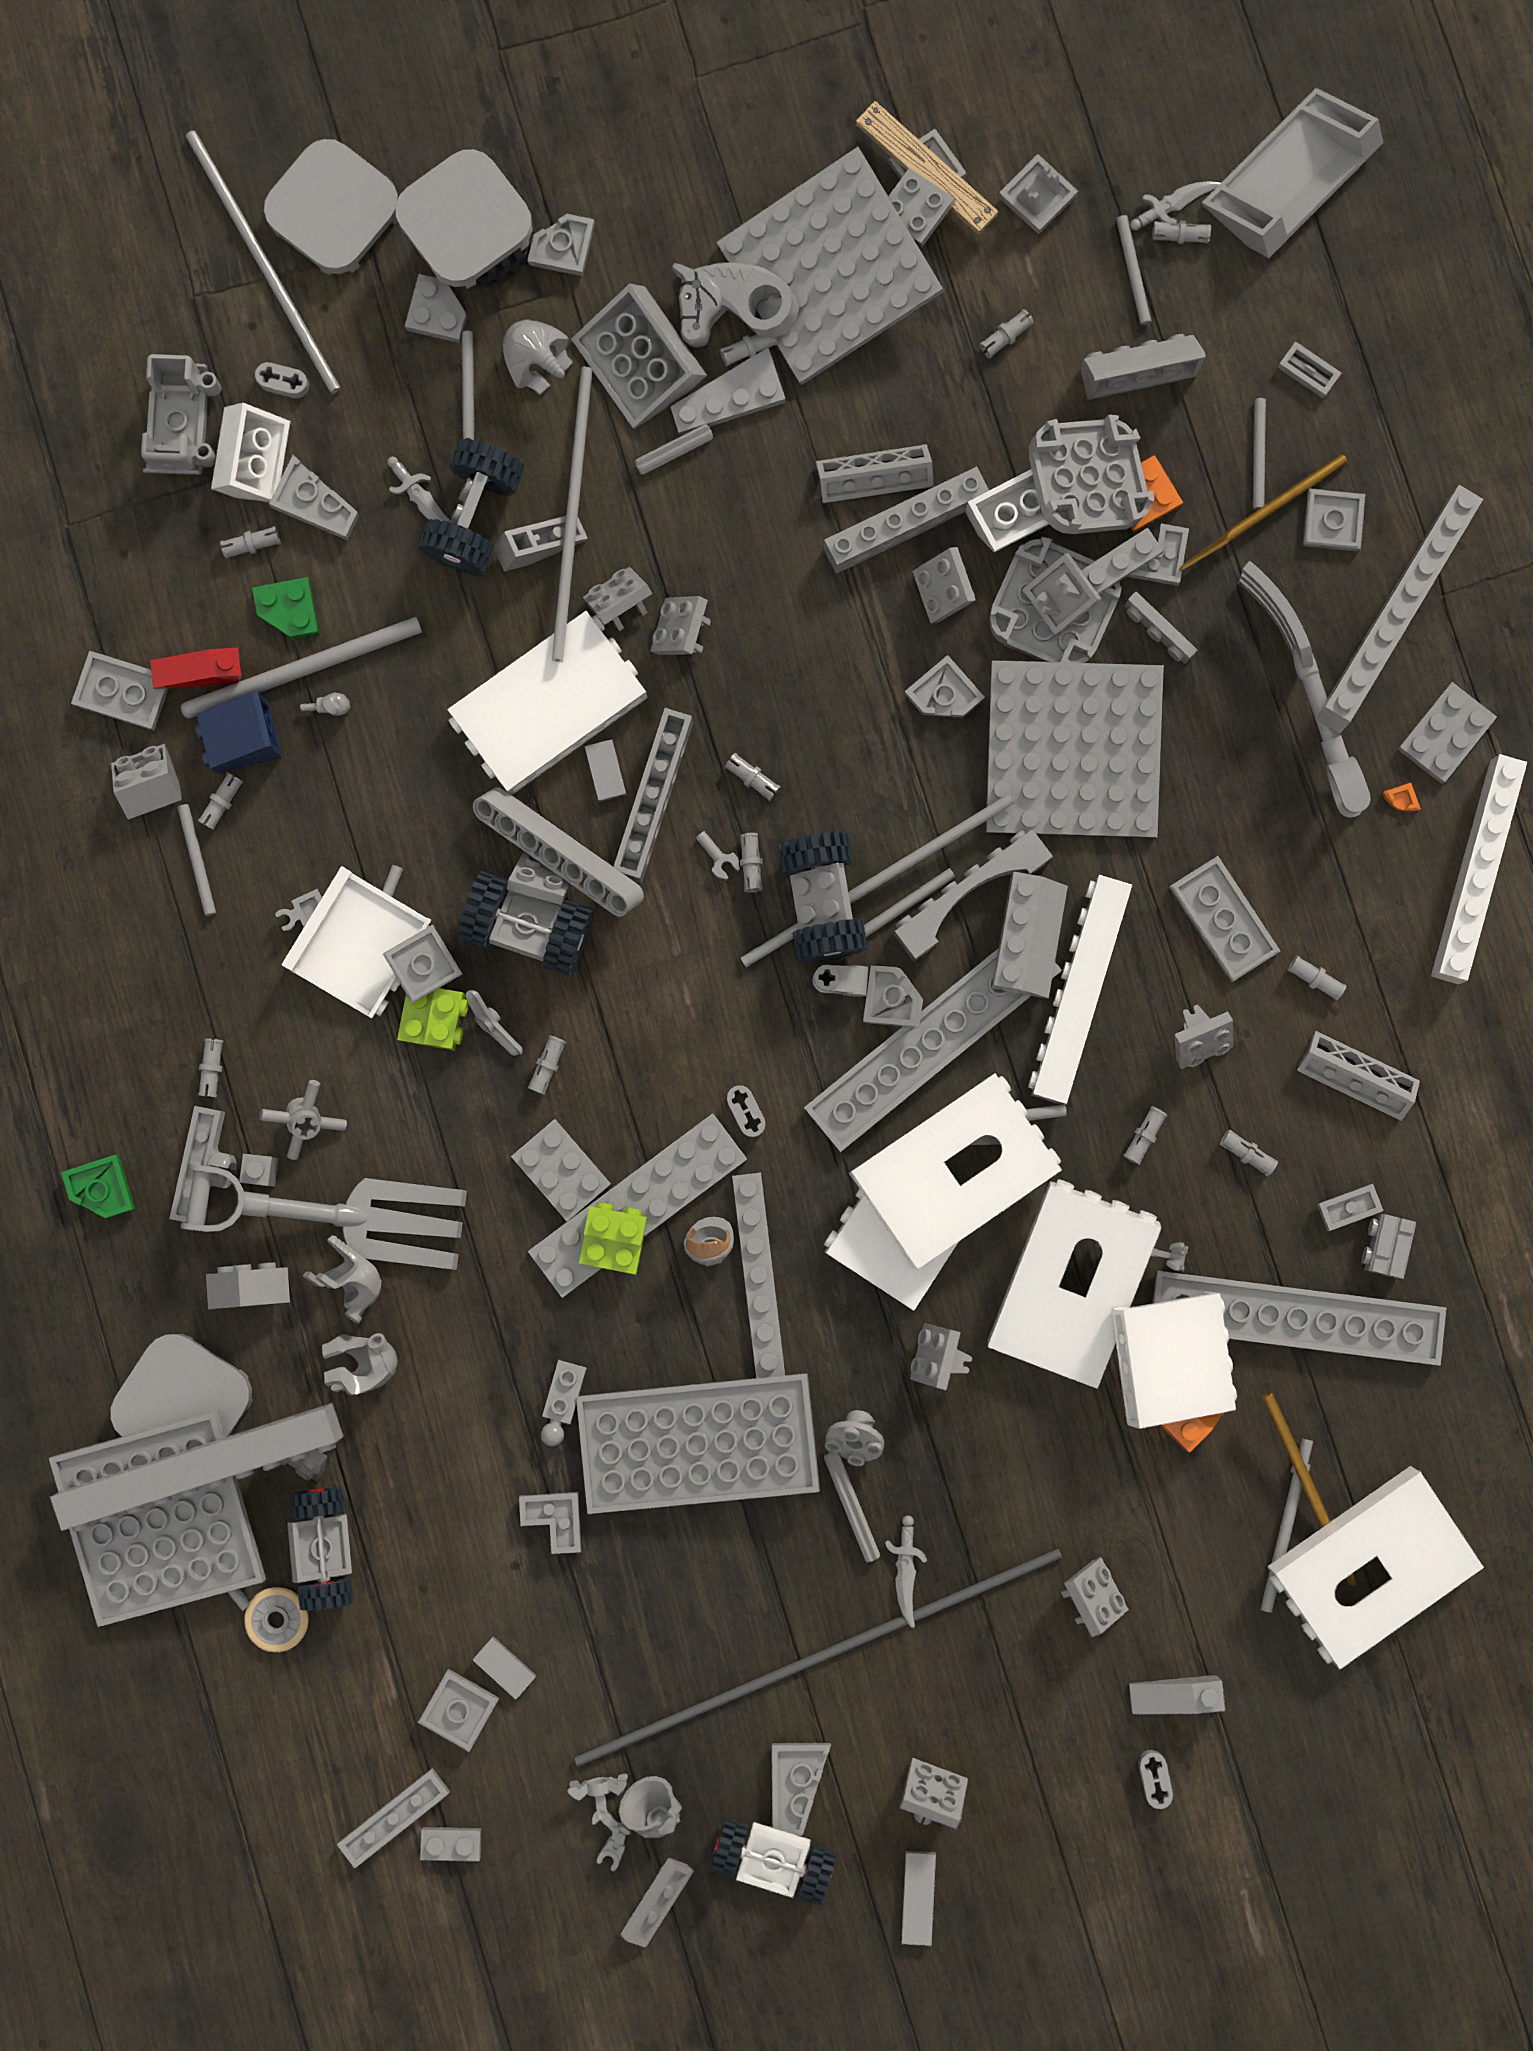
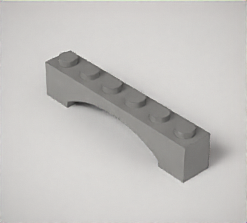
[894,830,1053,962]

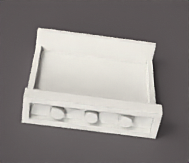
[282,866,431,1018]
[824,1189,959,1310]
[1112,1292,1237,1428]

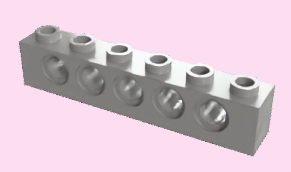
[824,467,989,574]
[614,708,693,884]

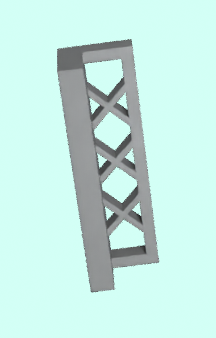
[816,445,934,503]
[1297,1031,1420,1121]

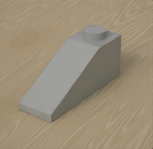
[493,516,588,572]
[1129,1675,1225,1714]

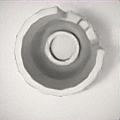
[619,1776,682,1838]

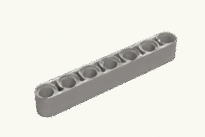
[473,788,644,916]

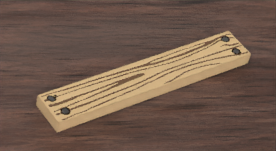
[856,101,998,235]

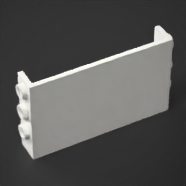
[448,611,647,795]

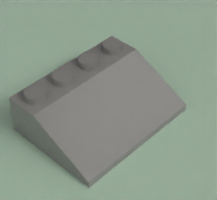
[571,284,707,429]

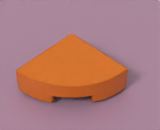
[1382,783,1421,812]

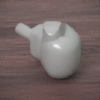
[300,692,351,716]

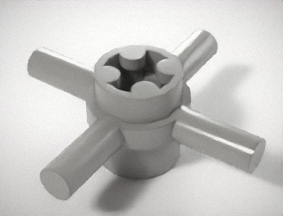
[259,1080,347,1160]

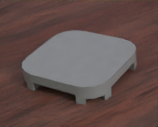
[264,139,398,276]
[395,149,533,289]
[1029,415,1154,534]
[989,537,1122,663]
[111,1334,253,1437]

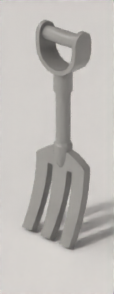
[1238,561,1371,818]
[180,1164,467,1270]

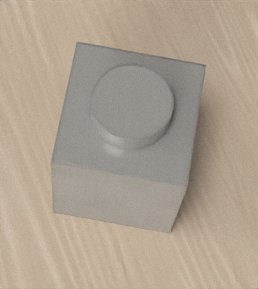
[239,1154,279,1187]

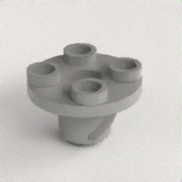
[825,1410,884,1466]

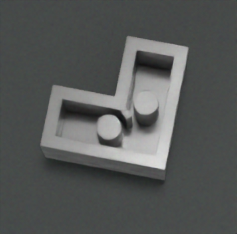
[206,1263,290,1309]

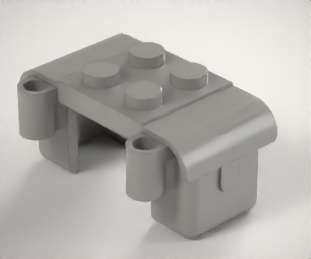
[141,354,221,475]

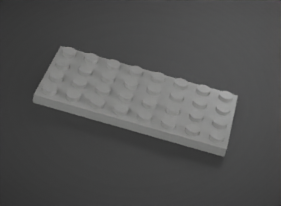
[576,1373,820,1514]

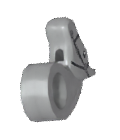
[672,263,799,348]

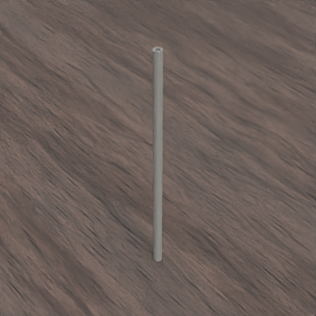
[186,131,341,394]
[552,367,592,662]
[741,794,1015,967]

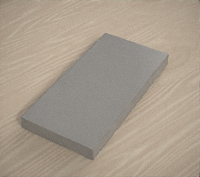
[1169,856,1280,982]

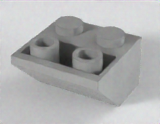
[111,744,182,819]

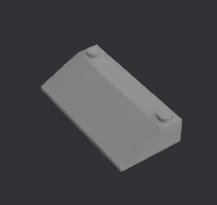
[1202,88,1383,258]

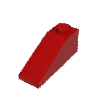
[150,648,241,689]

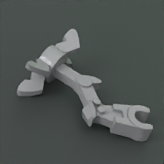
[1095,1241,1188,1273]
[568,1773,631,1871]

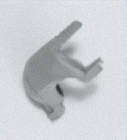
[502,319,573,395]
[303,1235,382,1324]
[322,1333,397,1395]

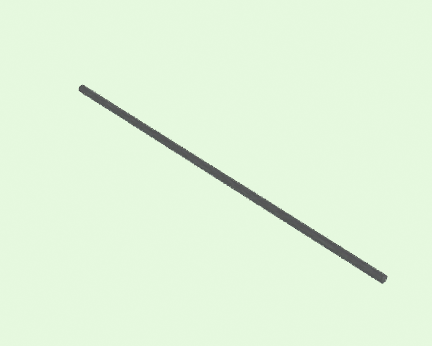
[574,1549,1062,1767]

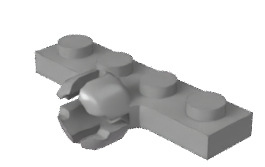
[169,1106,237,1222]

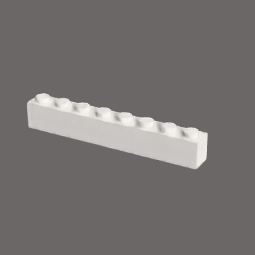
[1431,754,1527,984]
[1028,875,1132,1105]

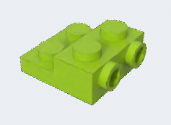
[397,988,469,1051]
[579,1202,648,1274]

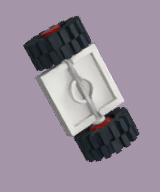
[710,1817,836,1906]

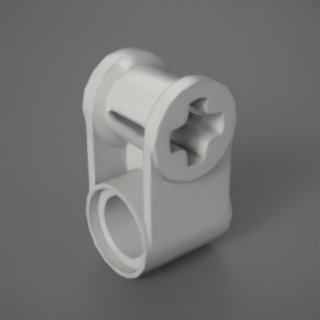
[812,965,868,997]

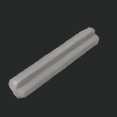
[635,424,713,475]

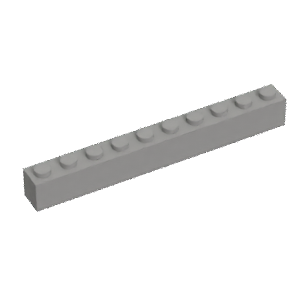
[1315,485,1483,734]
[50,1403,343,1532]

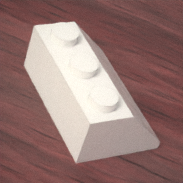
[211,403,290,502]
[965,469,1049,552]

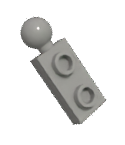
[541,1360,587,1446]

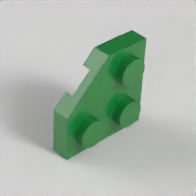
[252,577,319,639]
[61,1154,135,1218]

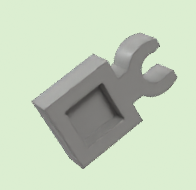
[275,889,322,931]

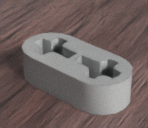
[255,362,309,398]
[727,1085,766,1138]
[1138,1750,1173,1809]

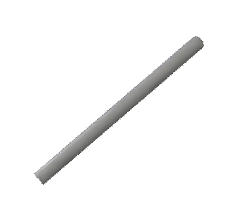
[181,617,422,719]

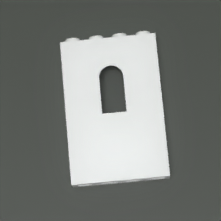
[849,1074,1061,1270]
[988,1180,1161,1388]
[1267,1466,1484,1669]

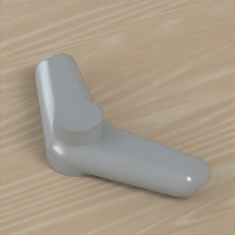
[466,990,523,1056]

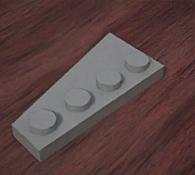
[670,348,785,436]

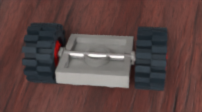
[288,1487,353,1611]

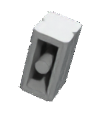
[1362,1214,1416,1279]

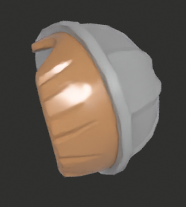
[684,1217,734,1267]

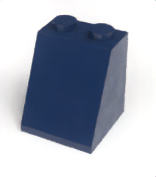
[195,691,282,774]

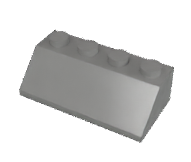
[1080,334,1206,400]
[991,872,1068,999]

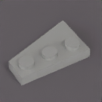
[269,455,359,540]
[772,1743,831,1836]

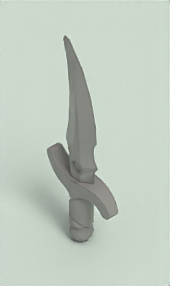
[1130,181,1221,230]
[387,457,450,522]
[885,1516,927,1628]

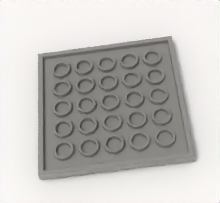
[717,147,944,385]
[986,661,1163,837]
[49,1410,266,1627]

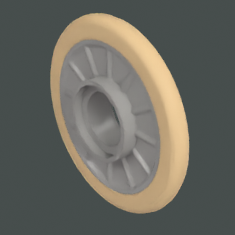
[244,1587,309,1652]

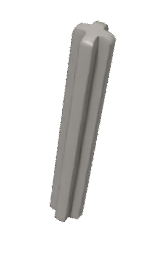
[824,1452,880,1562]

